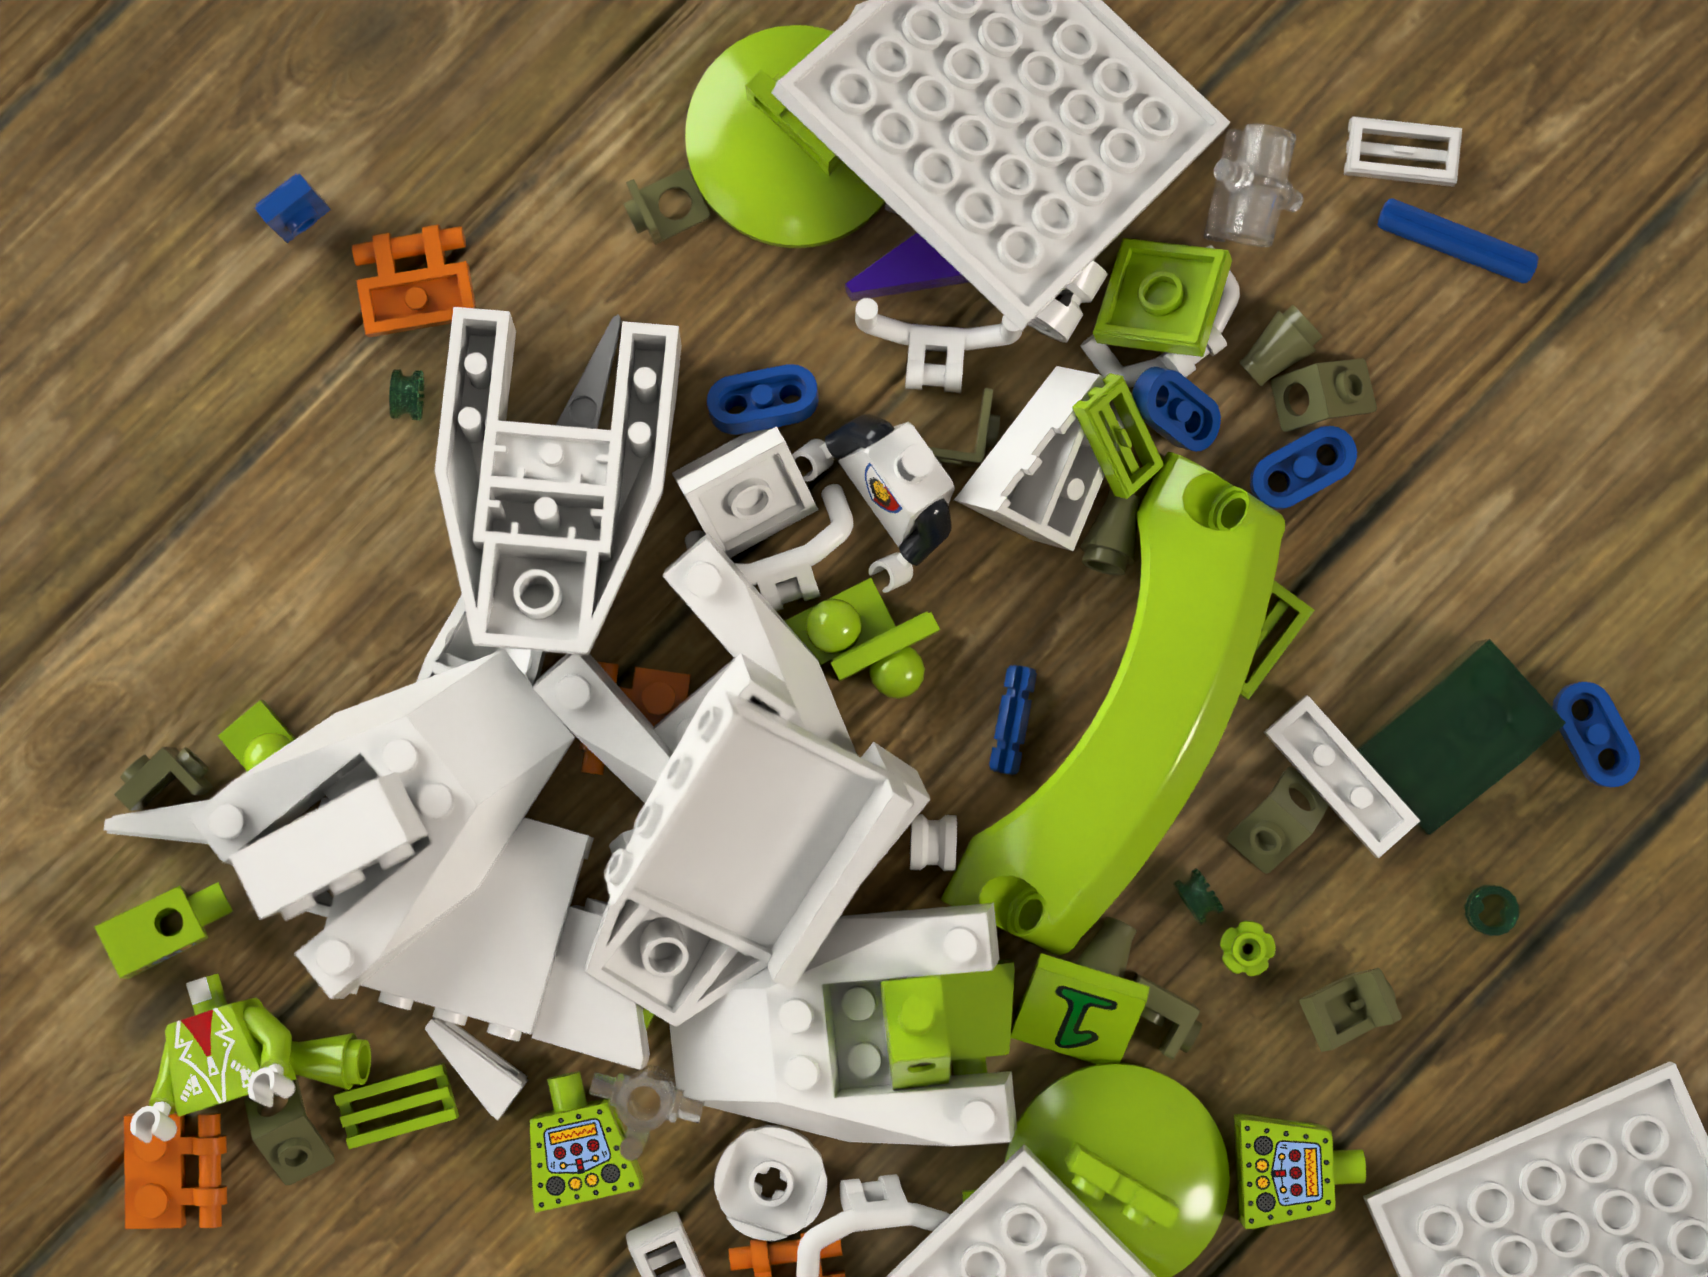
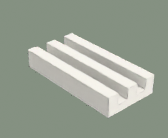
[1344,117,1462,187]

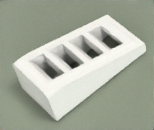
[104,800,209,844]
[424,1018,528,1121]
[626,1212,705,1277]

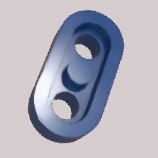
[707,364,819,435]
[1132,367,1221,452]
[1250,426,1357,510]
[1552,682,1640,787]

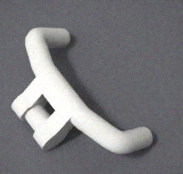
[1080,245,1240,388]
[855,298,1022,393]
[685,484,854,611]
[796,1174,951,1277]

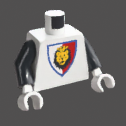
[792,414,955,593]

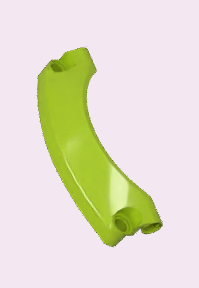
[940,452,1285,955]

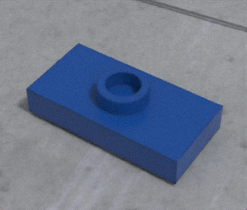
[255,173,331,243]

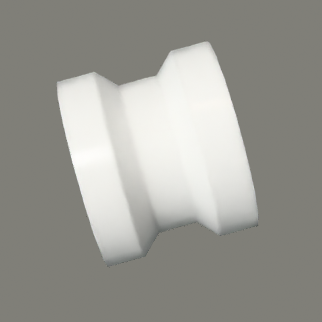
[910,814,957,871]

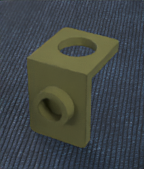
[623,169,710,245]
[1271,358,1377,432]
[929,388,1000,468]
[1227,767,1329,874]
[244,1078,335,1185]

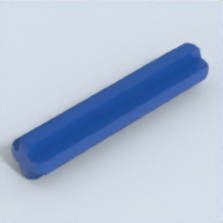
[1377,199,1539,283]

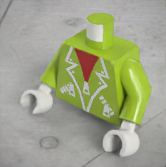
[131,974,296,1144]

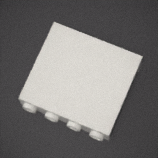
[605,690,913,989]
[324,817,594,1041]

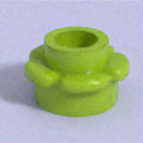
[1220,921,1276,976]

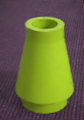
[290,1033,371,1090]

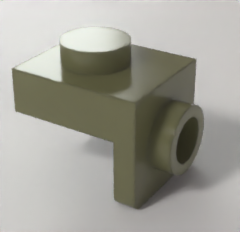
[114,747,213,811]
[1299,968,1402,1052]

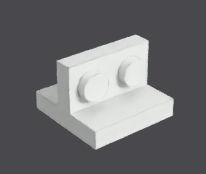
[672,426,818,558]

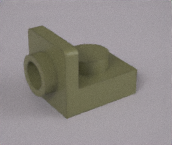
[1132,973,1202,1060]

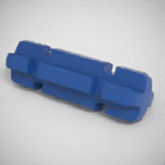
[989,665,1037,775]

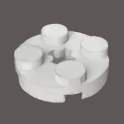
[714,1125,827,1241]

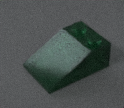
[1357,639,1566,835]

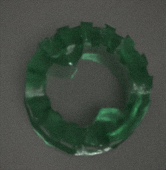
[389,369,425,421]
[1173,868,1224,925]
[1464,885,1519,936]

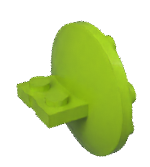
[685,25,886,248]
[1004,1063,1230,1277]

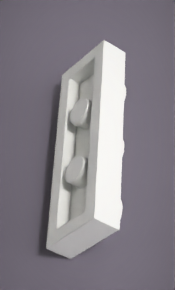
[1263,695,1420,858]

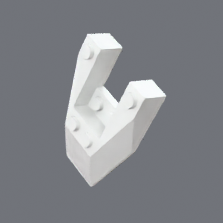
[435,307,681,655]
[533,533,857,803]
[188,650,575,999]
[584,653,931,1027]
[669,903,1017,1146]

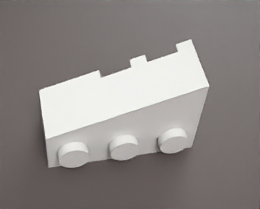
[954,366,1132,551]
[229,772,428,921]

